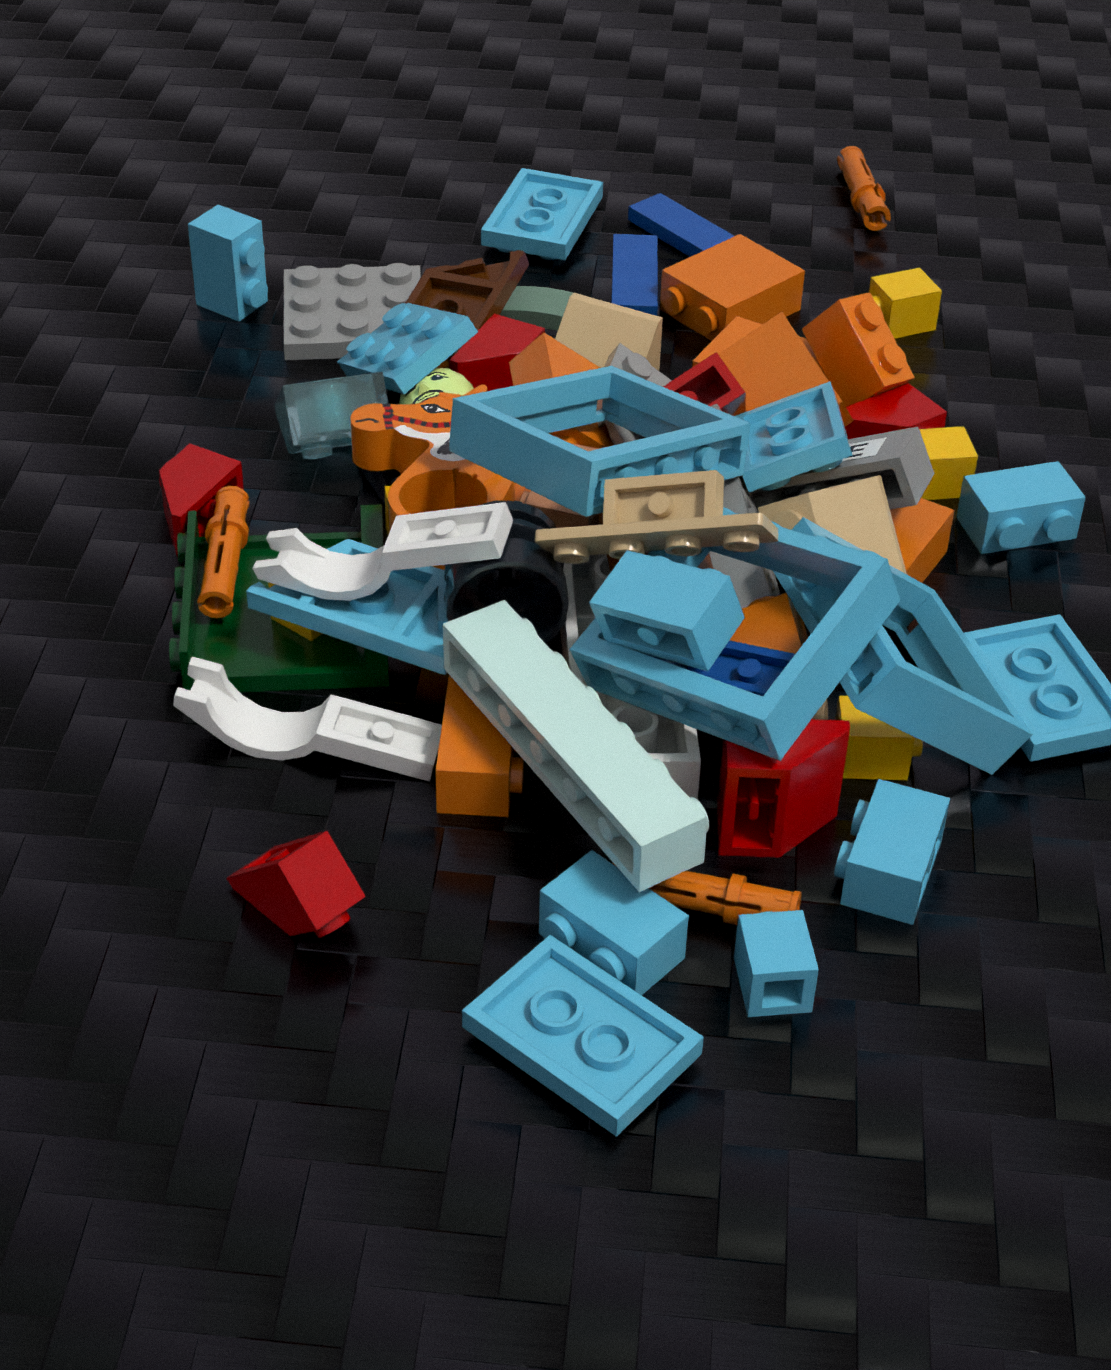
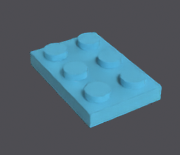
[481,168,603,260]
[337,303,478,394]
[734,381,852,492]
[964,614,1111,761]
[462,935,704,1137]

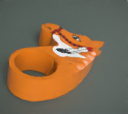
[350,385,515,570]

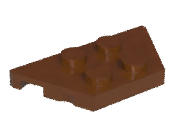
[405,250,529,369]

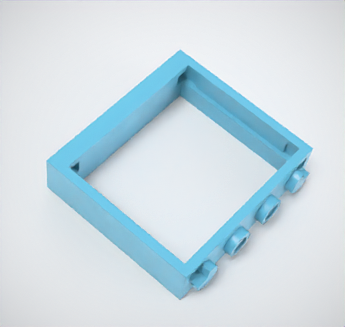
[449,366,751,517]
[569,507,901,761]
[773,517,1033,775]

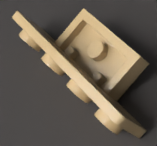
[535,470,778,564]

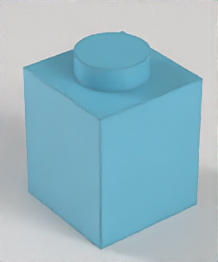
[734,910,819,1017]

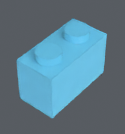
[188,205,268,322]
[956,461,1086,554]
[589,550,745,671]
[834,779,950,925]
[539,850,689,995]

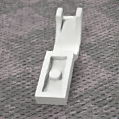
[253,502,513,601]
[173,657,442,782]

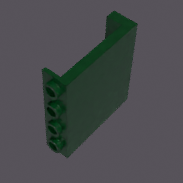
[169,504,389,692]

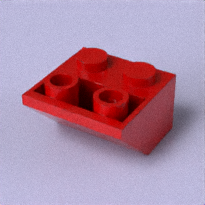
[717,719,850,858]

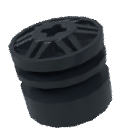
[444,500,569,643]

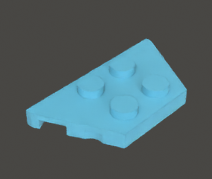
[246,539,448,675]

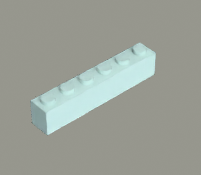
[443,600,709,892]

